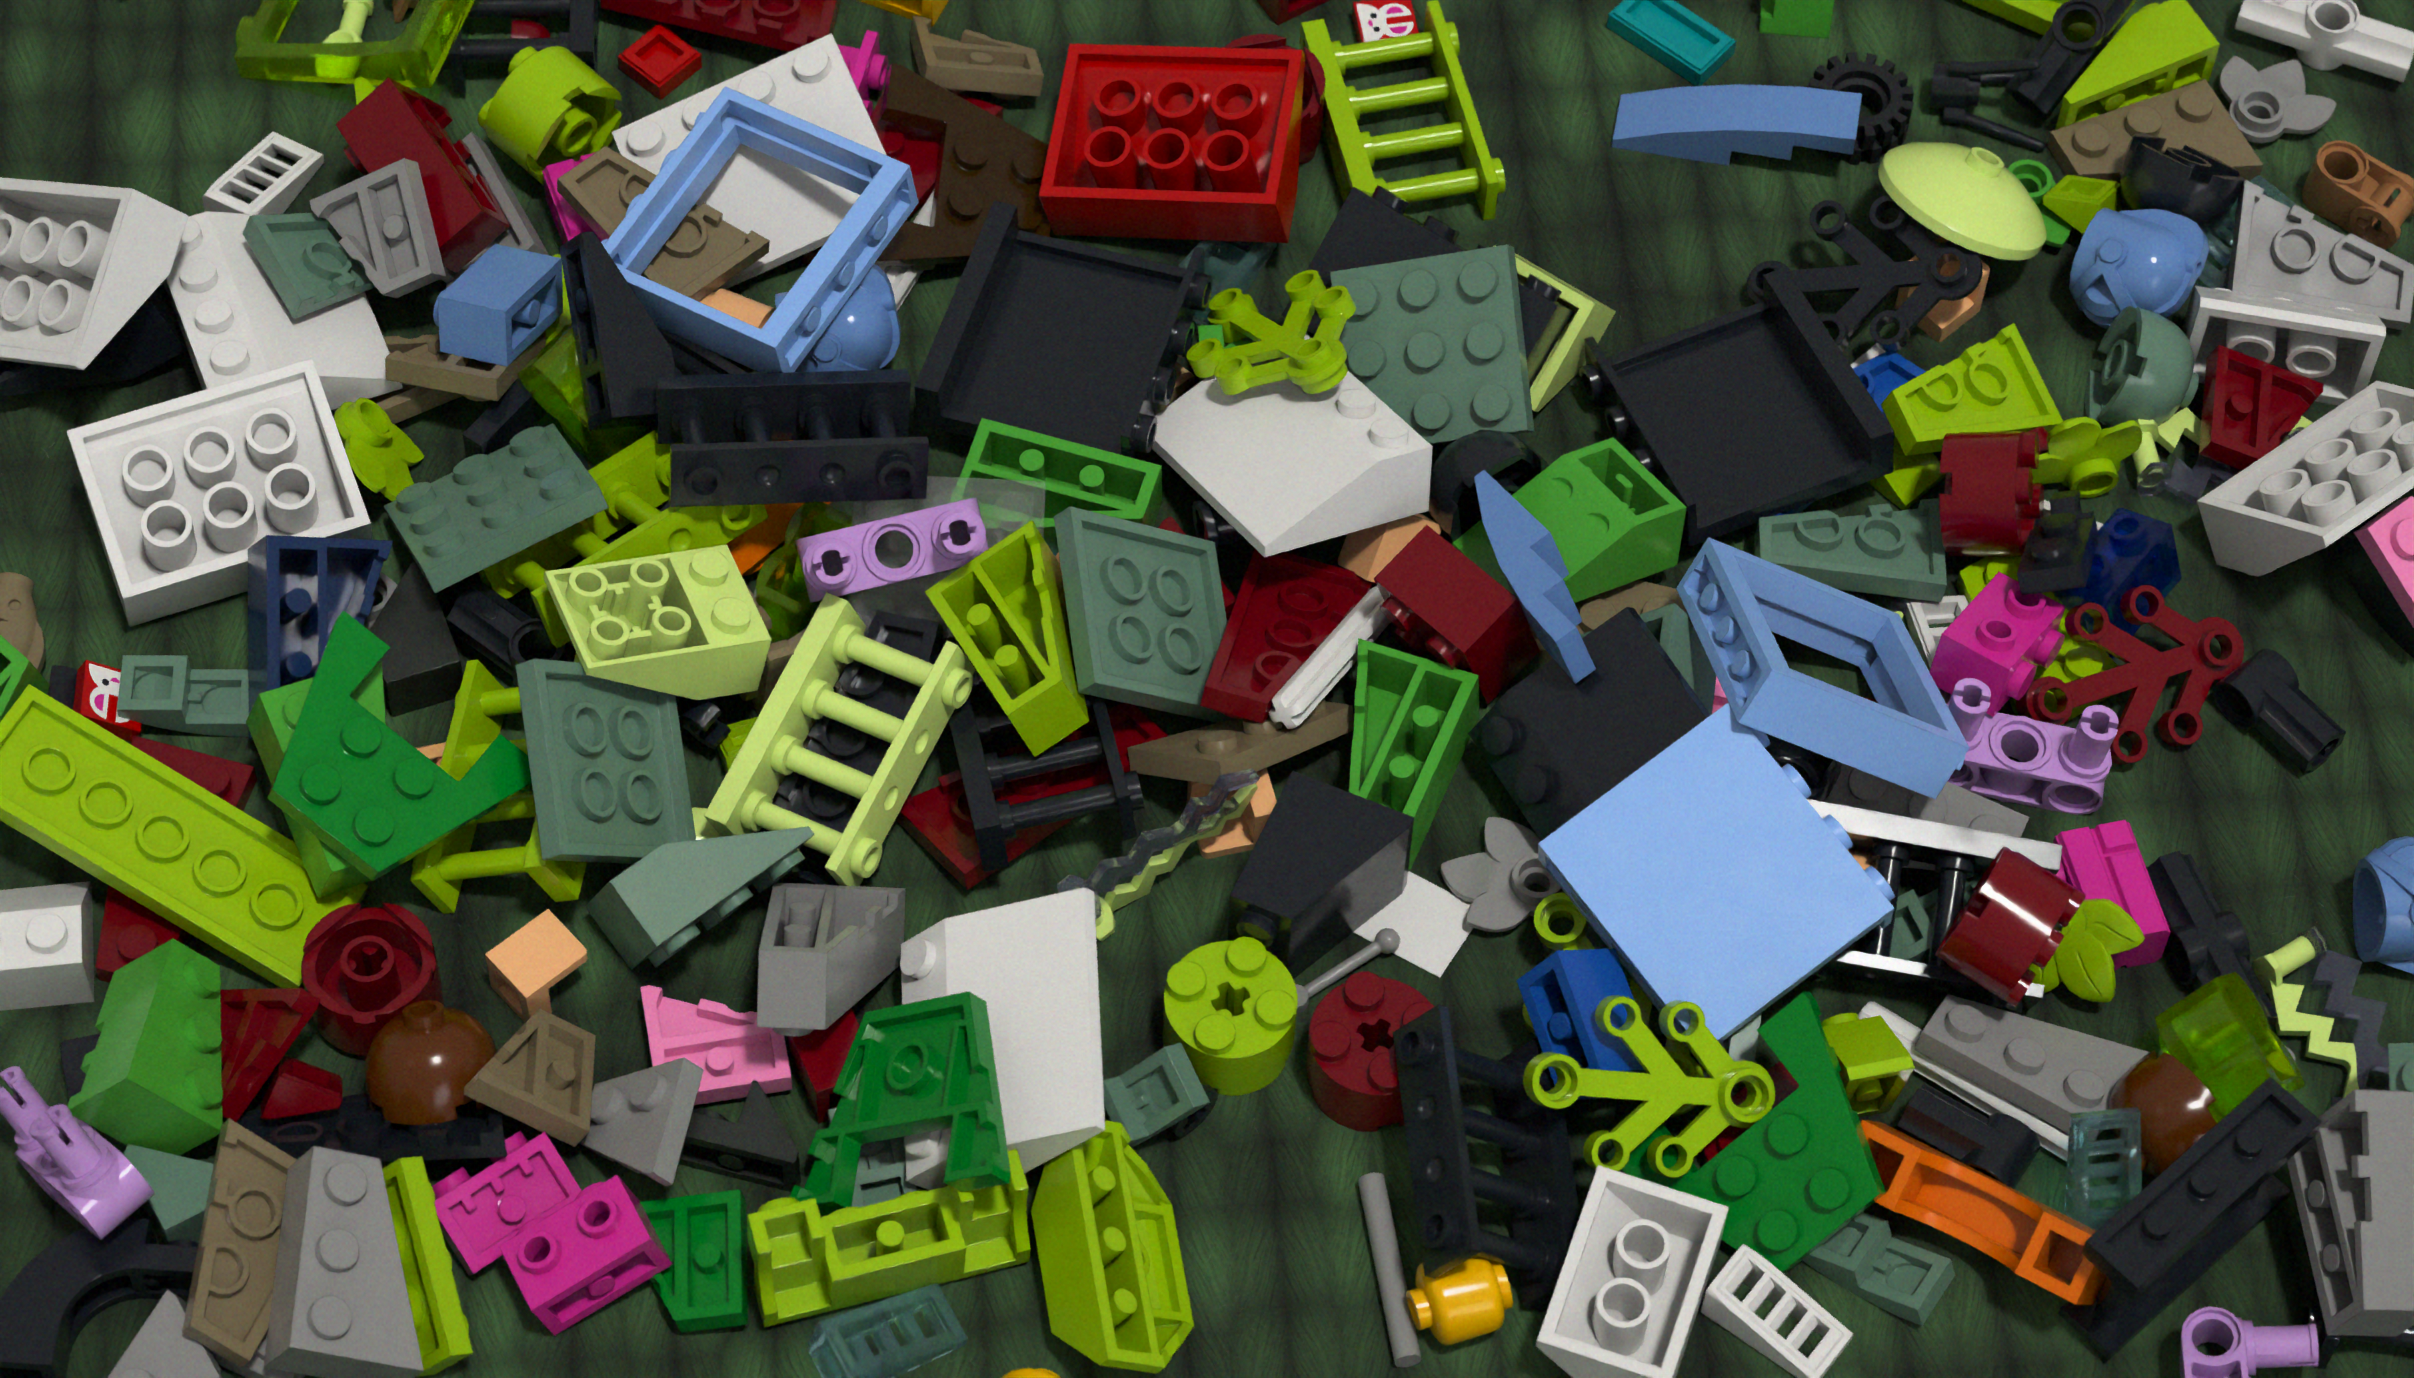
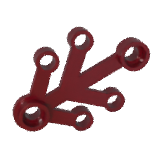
[2016,585,2244,765]

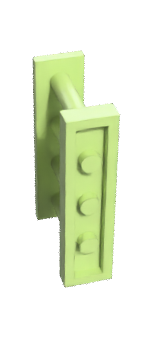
[704,592,976,886]

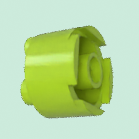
[477,46,622,185]
[1163,937,1298,1096]

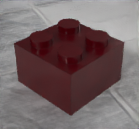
[1374,524,1540,705]

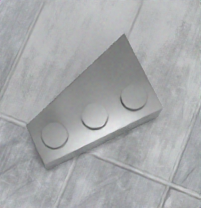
[757,883,906,1036]
[2287,1089,2414,1336]
[264,1146,424,1378]

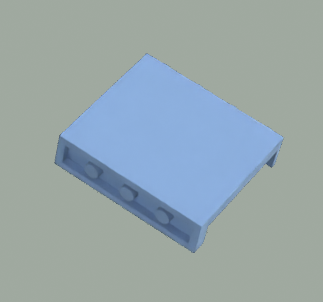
[1538,703,1895,1063]

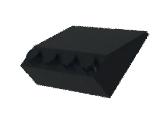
[1468,607,1710,841]

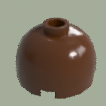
[365,1000,497,1125]
[2108,1050,2217,1180]

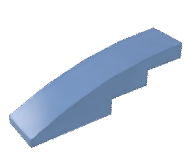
[1612,84,1862,166]
[1474,470,1596,684]

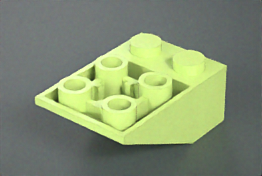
[543,544,772,700]

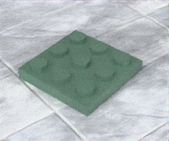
[1330,245,1535,446]
[384,423,609,593]
[1054,506,1233,723]
[516,659,696,864]

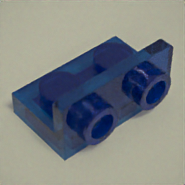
[2053,508,2182,659]

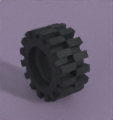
[1808,52,1914,165]

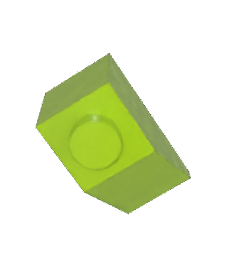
[1821,1013,1914,1117]

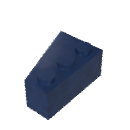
[248,535,393,739]

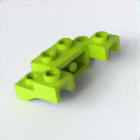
[747,1149,1031,1327]

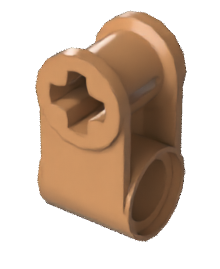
[2302,140,2414,250]

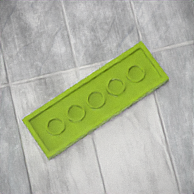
[0,684,368,988]

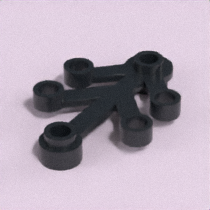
[1746,195,1983,352]

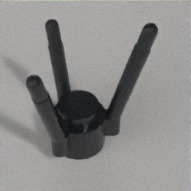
[1930,58,2046,152]

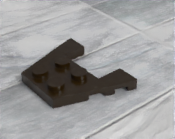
[874,63,1051,271]

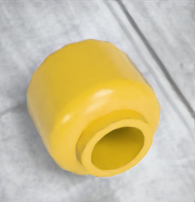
[1406,1256,1513,1345]

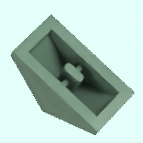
[123,1144,214,1245]

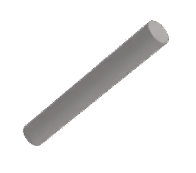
[1358,1173,1422,1367]

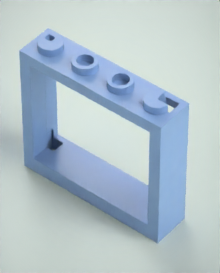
[601,86,919,373]
[1676,537,1969,799]

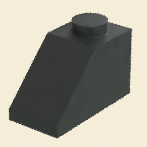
[369,562,463,717]

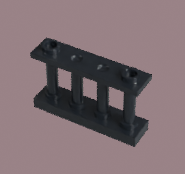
[439,0,599,94]
[655,369,929,507]
[936,636,1144,872]
[1805,799,2063,1015]
[1393,1004,1580,1312]
[2059,1076,2322,1360]

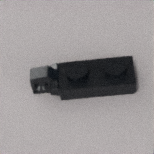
[2017,489,2099,595]

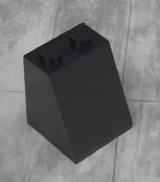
[1227,771,1414,979]

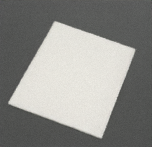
[1353,871,1474,978]

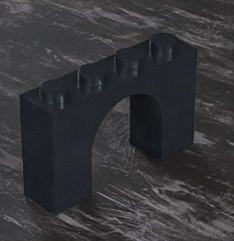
[1281,185,1574,388]

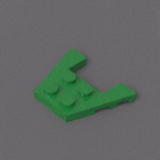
[268,610,533,881]
[790,991,1011,1216]
[1605,992,1886,1275]

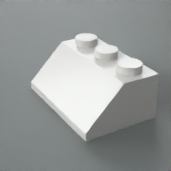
[2182,286,2386,405]
[0,881,94,1011]
[1536,1165,1729,1378]

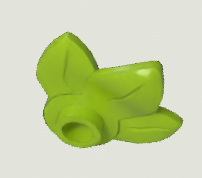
[334,398,424,502]
[2032,417,2142,498]
[2028,898,2145,1003]

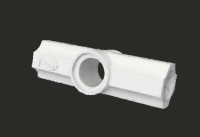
[2234,0,2414,83]

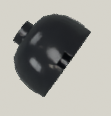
[2120,133,2245,232]
[1429,430,1549,544]

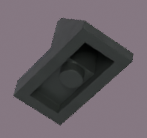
[678,1080,801,1192]

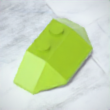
[1031,1120,1194,1374]

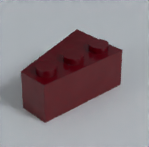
[335,77,510,273]

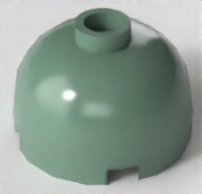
[2084,306,2199,427]

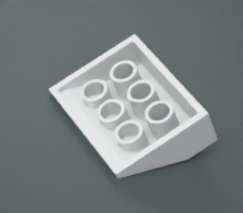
[612,33,887,292]
[0,177,188,370]
[162,211,403,410]
[1152,333,1433,557]
[67,358,373,627]
[2197,380,2414,577]
[900,887,1105,1190]

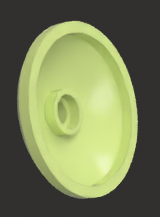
[1878,142,2047,260]

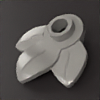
[2219,56,2336,143]
[1441,817,1565,932]

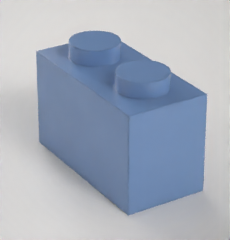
[433,244,563,367]

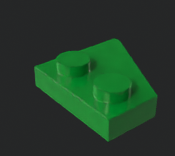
[640,1189,748,1333]

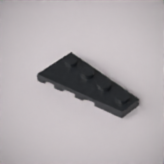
[754,611,944,872]
[236,1093,507,1162]

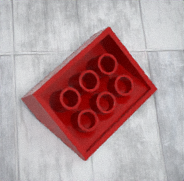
[1039,43,1305,243]

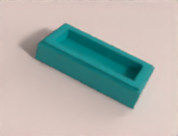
[1607,0,1736,86]

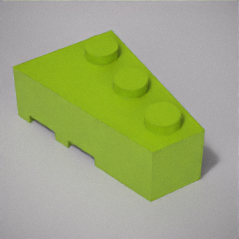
[924,520,1089,757]

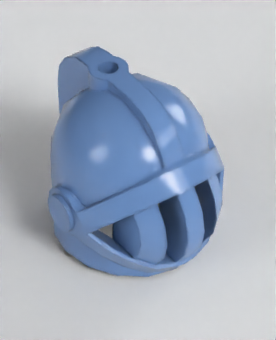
[2069,207,2209,329]
[775,264,901,372]
[2353,836,2414,974]

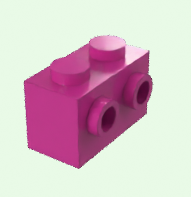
[1929,572,2066,717]
[499,1175,673,1336]

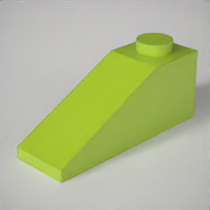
[2055,0,2220,130]

